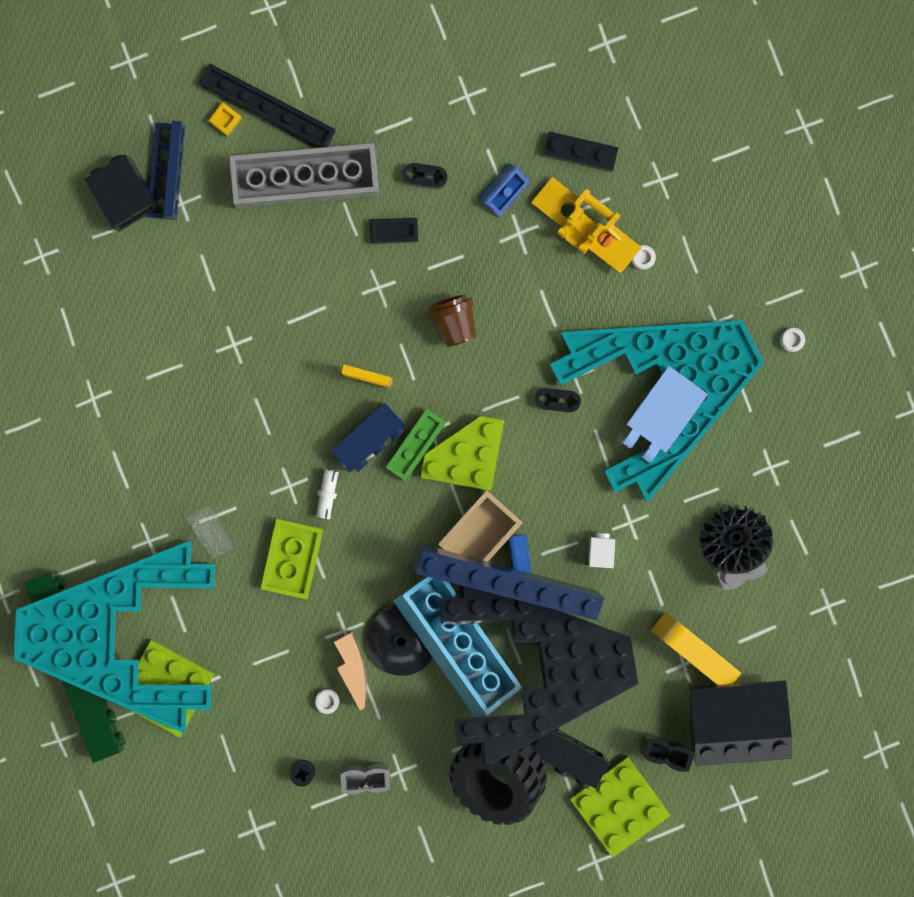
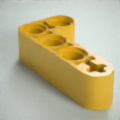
[651,612,742,685]

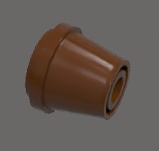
[426,294,477,347]

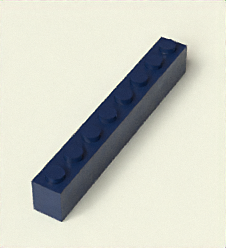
[411,543,605,620]

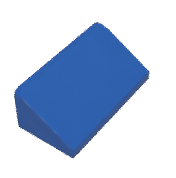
[478,163,530,217]
[508,535,532,573]

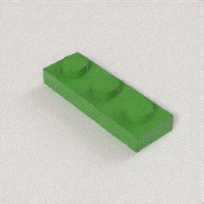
[386,409,446,481]

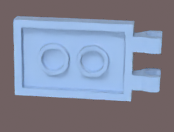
[622,366,708,462]

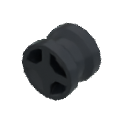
[290,759,316,787]

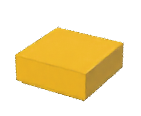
[208,102,242,137]

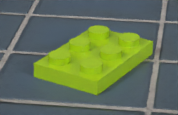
[261,519,324,600]

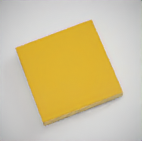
[341,365,393,389]

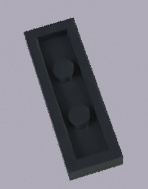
[543,131,619,172]

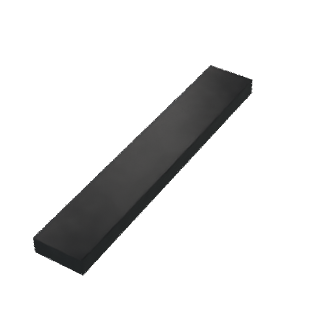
[199,63,336,148]

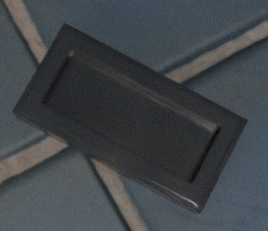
[370,218,419,244]

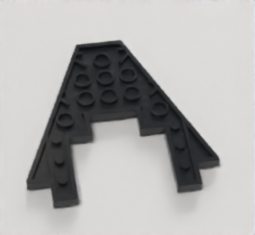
[439,585,639,767]

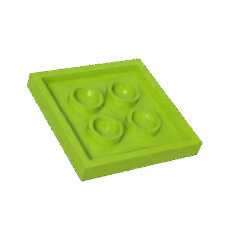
[125,639,215,738]
[570,756,671,858]

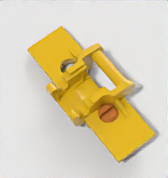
[531,177,642,274]

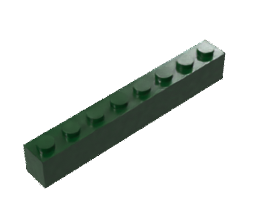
[24,571,126,763]

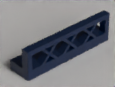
[147,121,185,221]

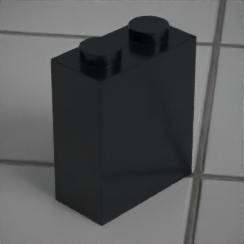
[85,154,160,232]

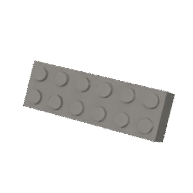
[229,143,380,209]

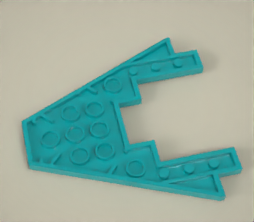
[550,320,764,502]
[14,541,215,733]

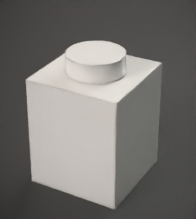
[588,533,615,568]

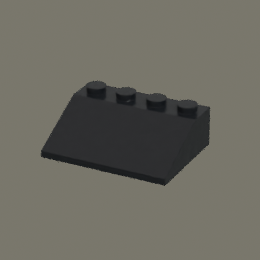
[689,680,792,766]

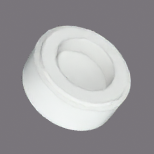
[631,245,656,270]
[780,328,805,352]
[315,689,340,714]

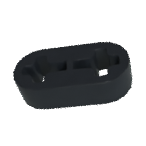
[403,163,448,190]
[535,388,581,413]

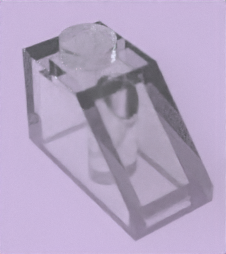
[187,505,234,559]

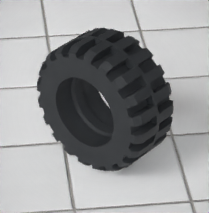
[449,744,547,825]

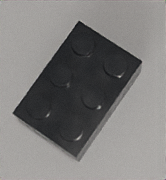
[530,729,610,789]

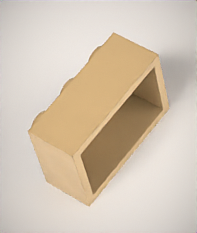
[438,490,523,561]

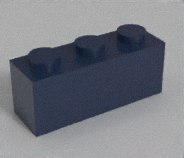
[331,403,405,472]

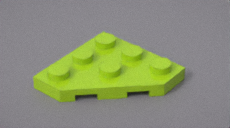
[421,415,504,491]

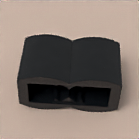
[640,734,694,772]

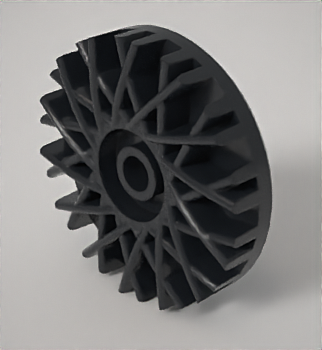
[699,505,774,574]

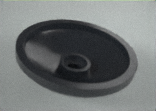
[366,604,433,676]

